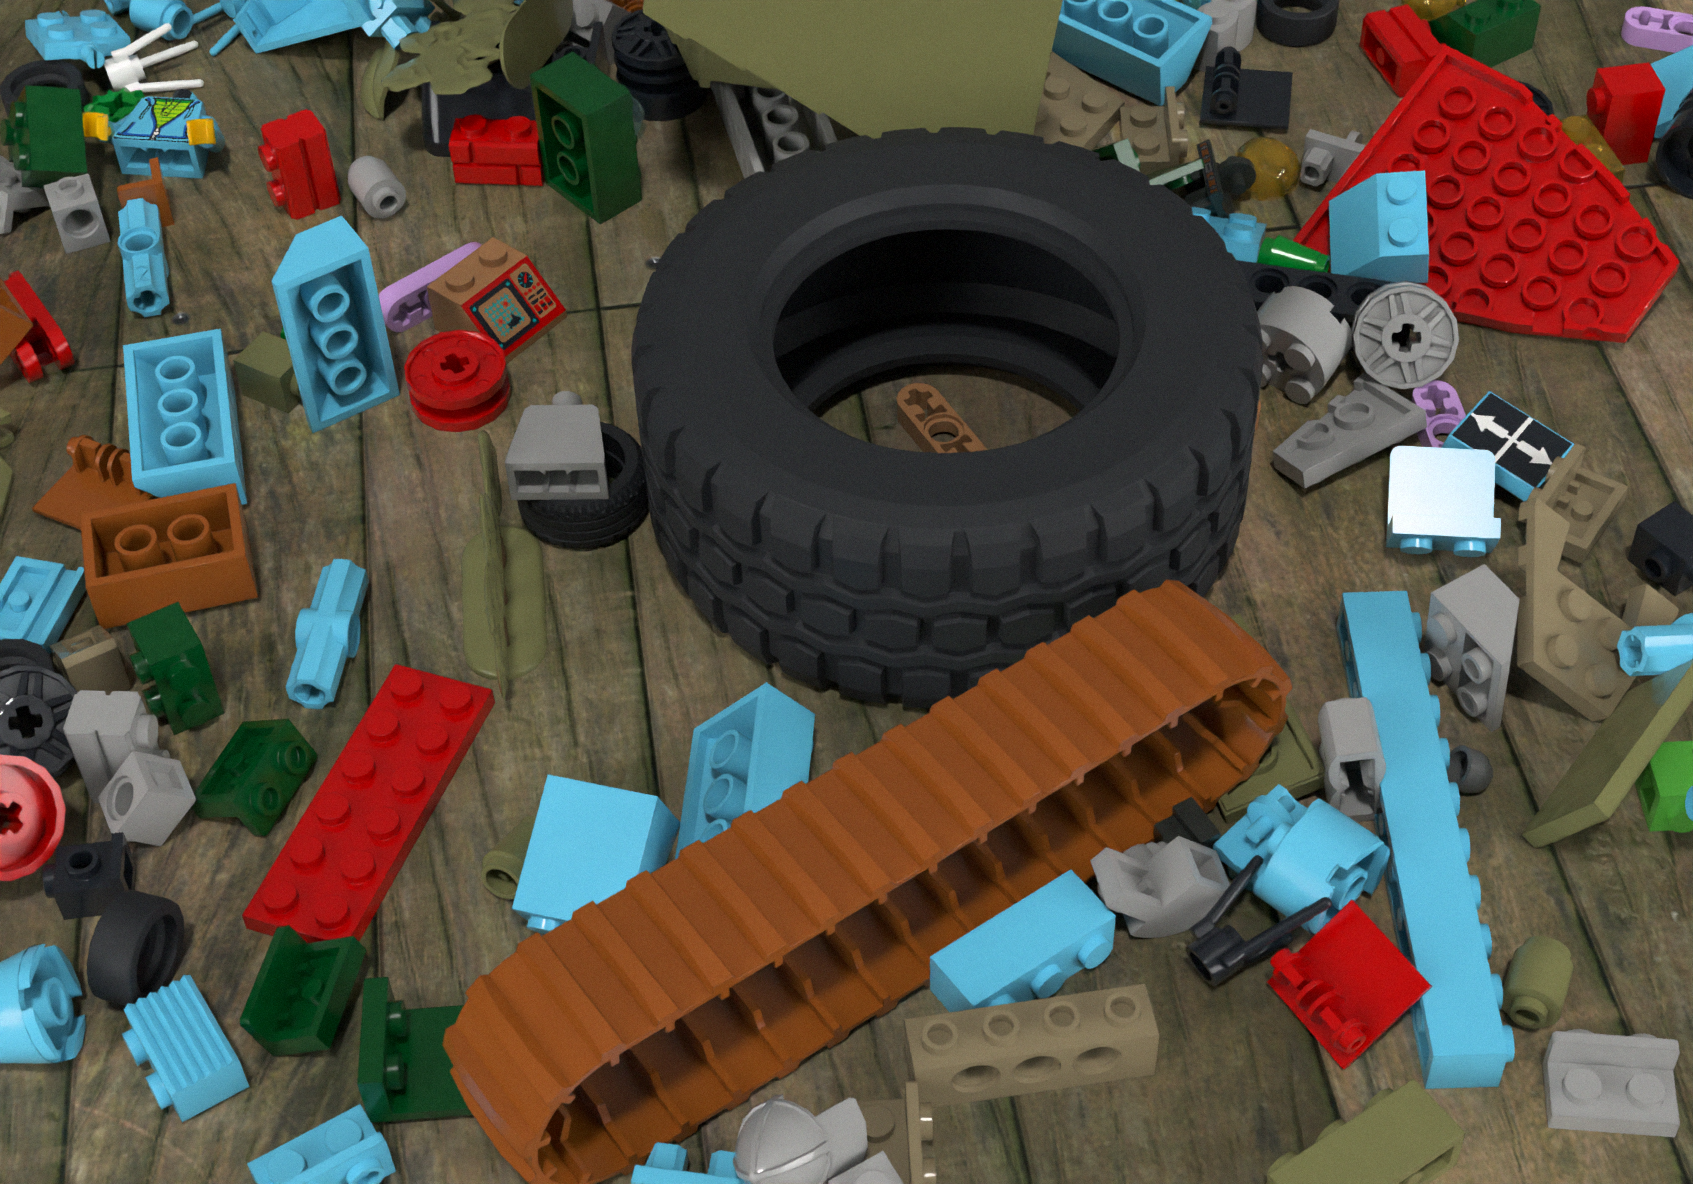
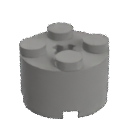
[1257,286,1353,404]

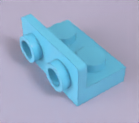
[247,1104,396,1184]

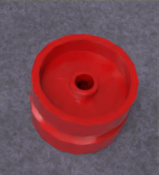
[0,754,66,881]

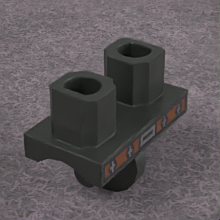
[1184,139,1256,219]

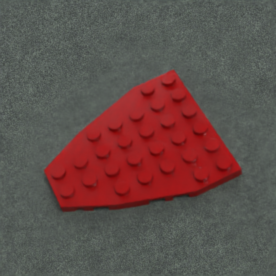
[1293,44,1680,343]

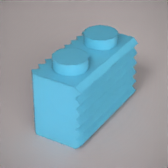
[122,975,249,1122]

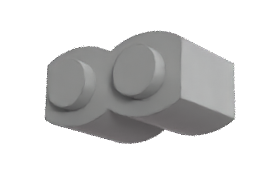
[1193,0,1257,72]
[1318,697,1386,822]

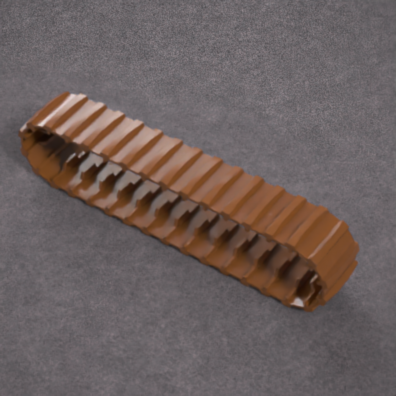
[442,580,1293,1184]

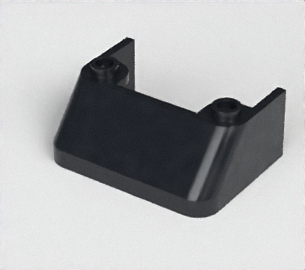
[421,20,609,157]

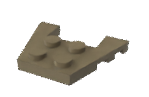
[1033,51,1125,150]
[1517,497,1679,722]

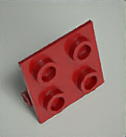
[1267,900,1432,1070]

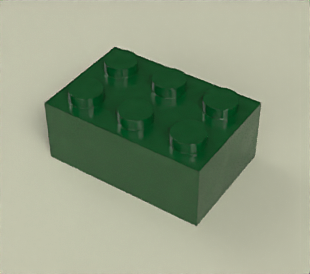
[529,52,642,225]

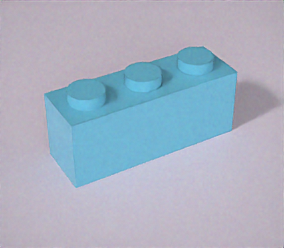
[930,869,1116,1012]

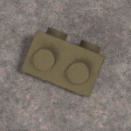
[1524,443,1629,563]

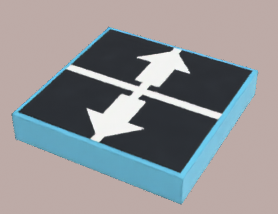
[1441,391,1574,501]

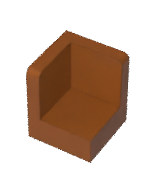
[117,157,175,227]

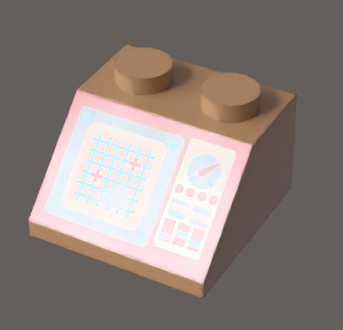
[427,237,567,364]

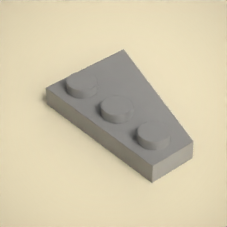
[1273,373,1427,488]

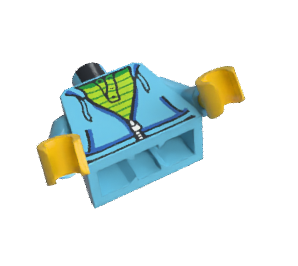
[82,89,225,179]

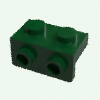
[239,925,367,1057]

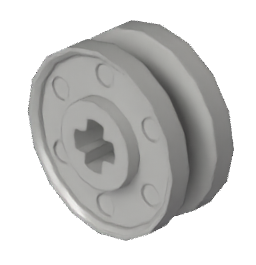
[1351,281,1459,389]

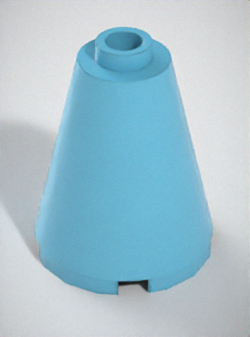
[0,943,86,1064]

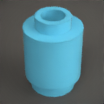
[129,0,194,40]

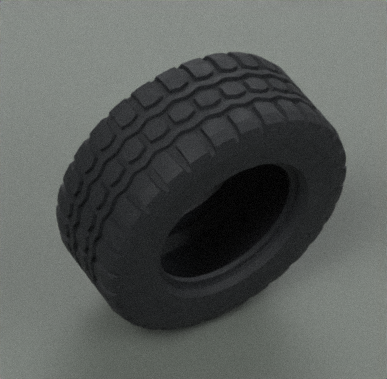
[631,127,1263,709]

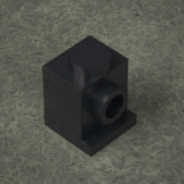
[43,832,136,920]

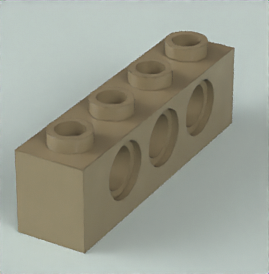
[904,984,1159,1108]

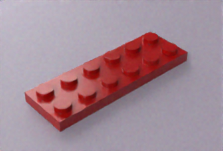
[242,664,495,943]

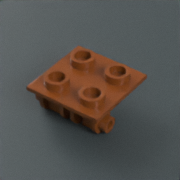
[32,434,156,530]

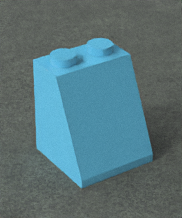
[512,774,680,934]

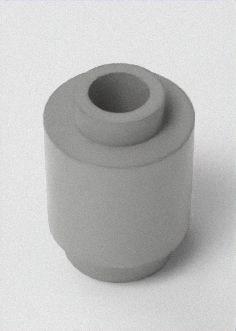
[348,156,406,218]

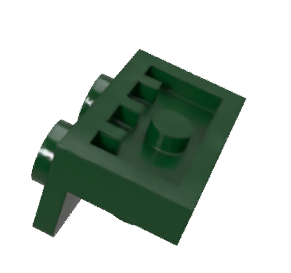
[191,719,317,837]

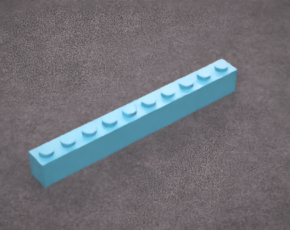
[1336,591,1515,1089]

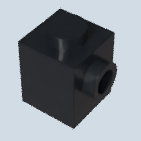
[1627,501,1693,596]

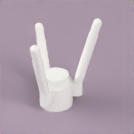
[104,23,204,93]

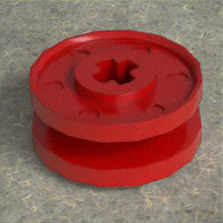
[404,329,511,432]

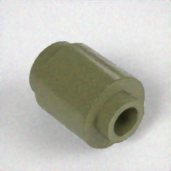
[1502,936,1574,1029]

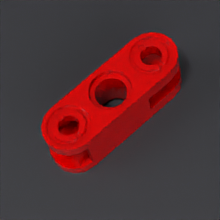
[3,270,75,383]

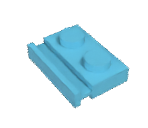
[0,556,86,654]

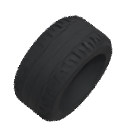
[517,422,648,548]

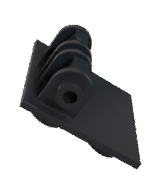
[1200,46,1293,129]

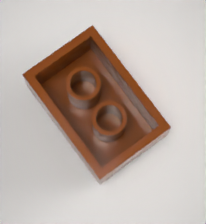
[80,483,258,629]

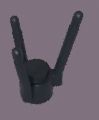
[1186,855,1332,986]

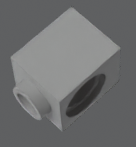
[43,174,111,254]
[98,751,196,846]

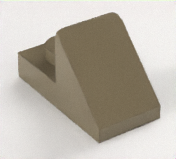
[50,625,130,695]

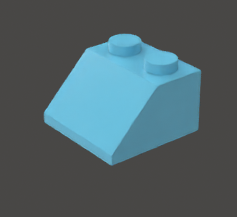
[1329,171,1429,283]

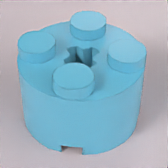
[1253,798,1390,934]

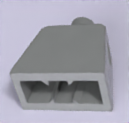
[505,391,610,500]

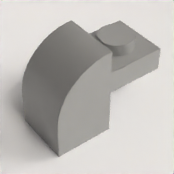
[1090,836,1230,938]

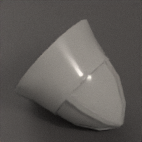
[732,1094,868,1184]

